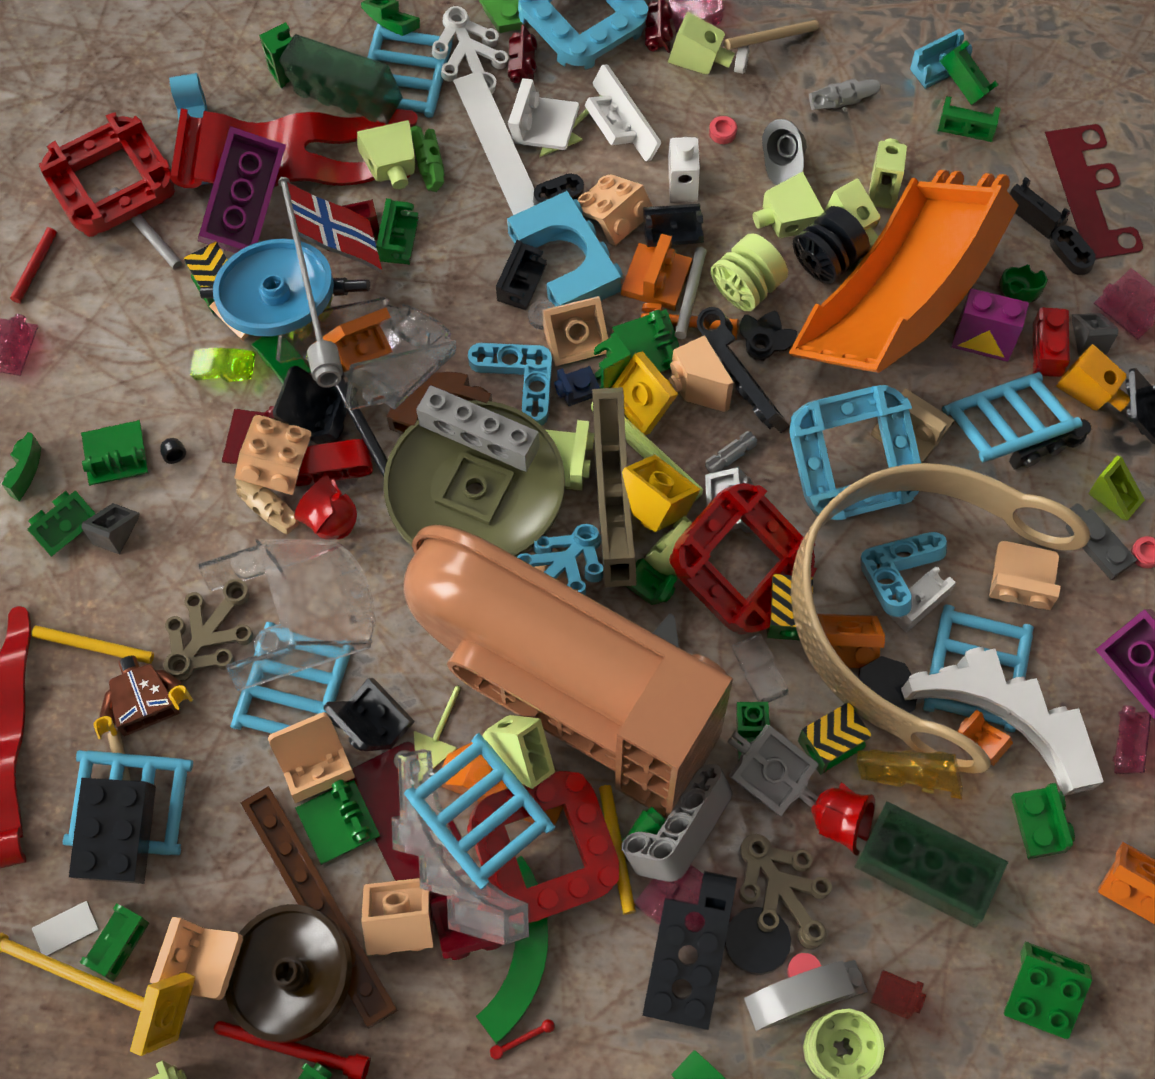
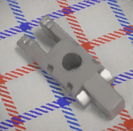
[809,79,881,110]

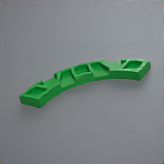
[476,856,549,1045]

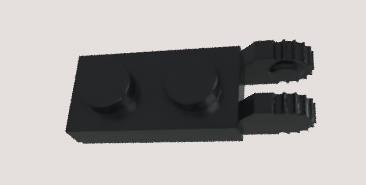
[1009,418,1092,470]

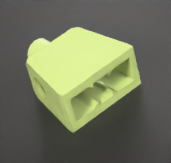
[668,12,735,74]
[357,120,415,189]
[869,138,907,209]
[753,172,824,238]
[824,178,881,250]
[483,715,555,789]

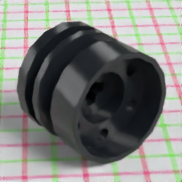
[792,206,870,284]

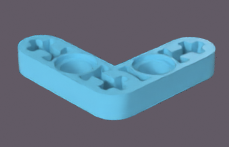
[468,343,552,426]
[861,532,947,617]

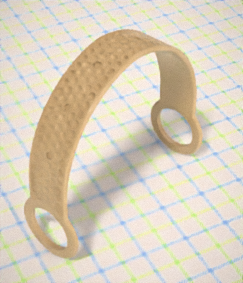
[791,463,1090,773]

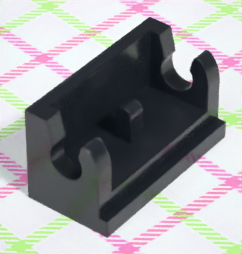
[1010,177,1070,239]
[643,203,704,247]
[496,240,547,310]

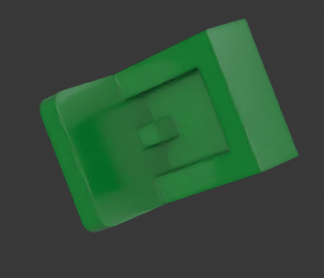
[625,558,678,605]

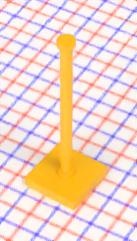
[0,932,195,1056]

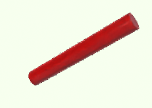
[10,227,57,303]

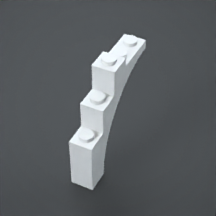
[901,647,1104,796]

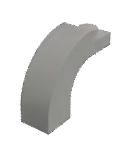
[744,960,868,1031]

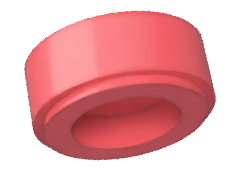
[709,116,737,144]
[1131,536,1155,568]
[787,953,821,978]

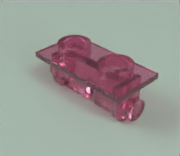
[1112,705,1151,774]

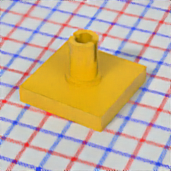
[612,351,678,435]

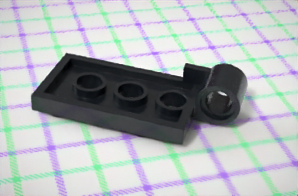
[697,307,790,433]
[642,871,737,1030]

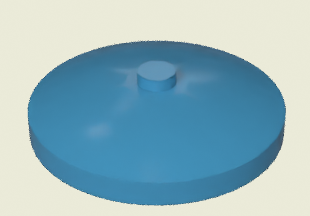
[213,239,334,336]

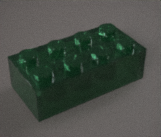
[279,34,403,124]
[854,801,1008,928]

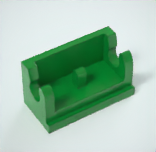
[259,22,301,88]
[940,40,999,105]
[938,96,1001,142]
[376,198,419,265]
[594,332,631,389]
[80,903,149,982]

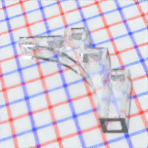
[392,749,529,945]

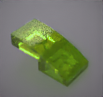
[190,348,256,383]

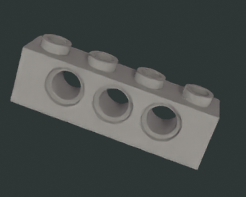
[416,385,540,472]

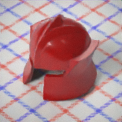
[294,474,357,540]
[811,782,876,856]

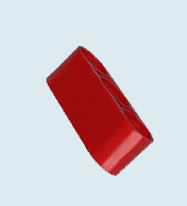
[296,439,373,486]

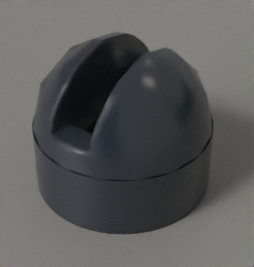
[160,438,186,464]

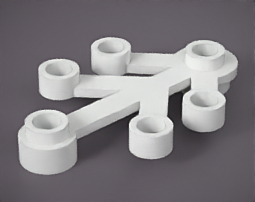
[432,6,508,94]

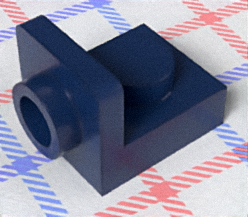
[554,366,600,407]

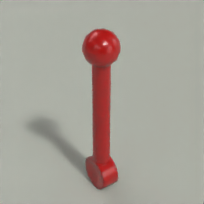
[490,1019,555,1060]

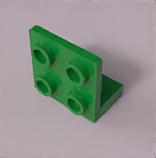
[1004,941,1092,1039]

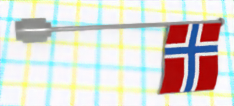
[278,177,382,387]

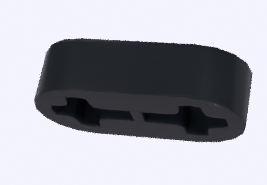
[533,173,584,205]
[1050,225,1096,275]

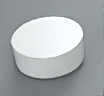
[734,46,750,74]

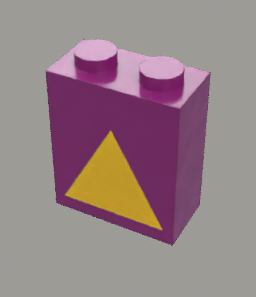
[951,288,1029,362]

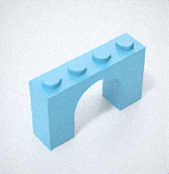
[507,191,623,307]

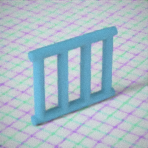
[355,24,454,118]
[942,372,1083,463]
[923,604,1034,733]
[230,622,353,734]
[404,733,556,890]
[63,750,194,856]

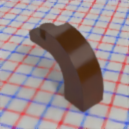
[387,372,492,434]

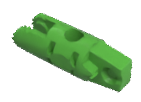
[411,126,445,192]

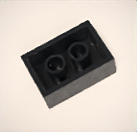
[69,778,156,884]

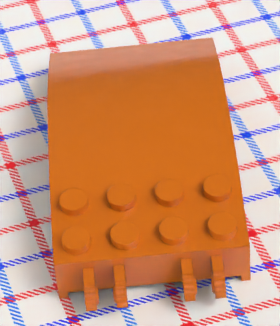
[789,170,1019,373]

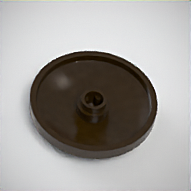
[225,904,352,1043]

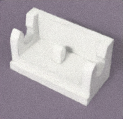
[889,567,956,633]

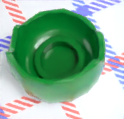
[999,264,1048,303]

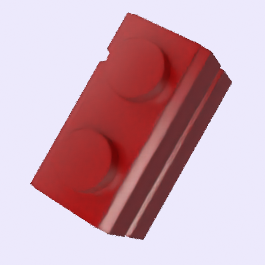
[1033,307,1070,377]

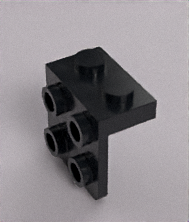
[273,366,356,444]
[1125,368,1155,444]
[323,678,415,751]

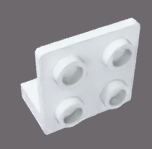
[508,78,579,150]

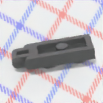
[1066,503,1137,580]

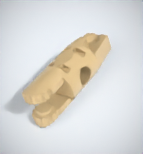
[236,479,299,535]

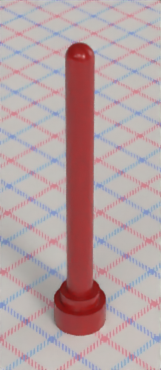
[213,1021,371,1079]

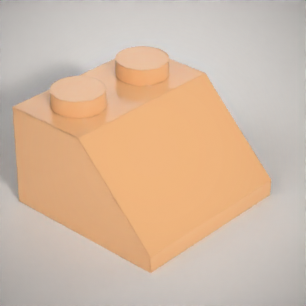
[669,335,734,412]
[361,877,433,955]

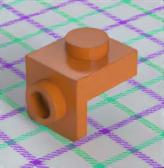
[958,710,1013,766]

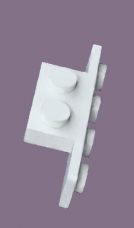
[584,64,661,162]

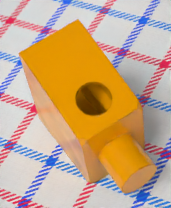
[1056,344,1130,412]

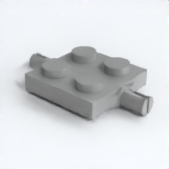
[728,724,819,816]

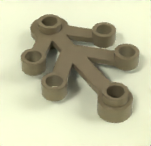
[163,579,253,681]
[739,834,832,949]

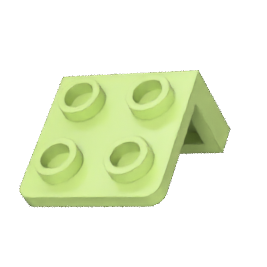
[545,420,594,491]

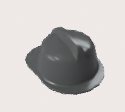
[762,119,807,185]

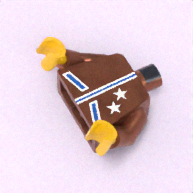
[93,655,193,739]

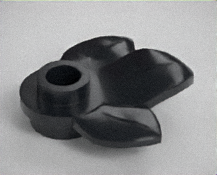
[739,310,797,359]

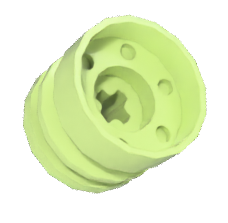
[711,233,788,311]
[803,1009,885,1079]

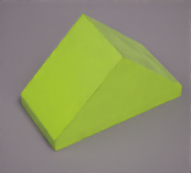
[1088,456,1145,521]

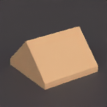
[543,296,608,367]

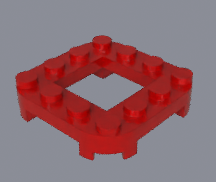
[39,112,175,237]
[669,483,817,635]
[467,771,619,924]

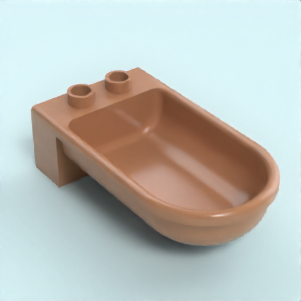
[404,525,733,819]

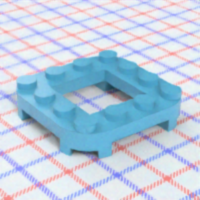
[518,0,648,70]
[790,385,921,520]

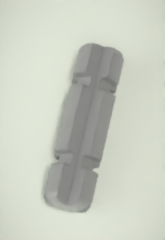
[705,431,757,473]

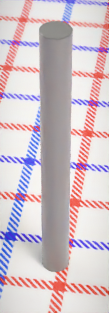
[109,187,182,270]
[675,247,707,339]

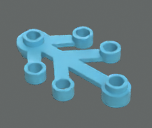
[517,524,603,595]

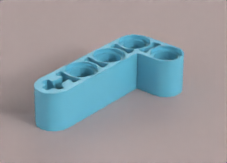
[169,73,209,185]

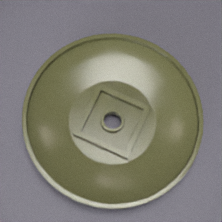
[383,400,565,557]

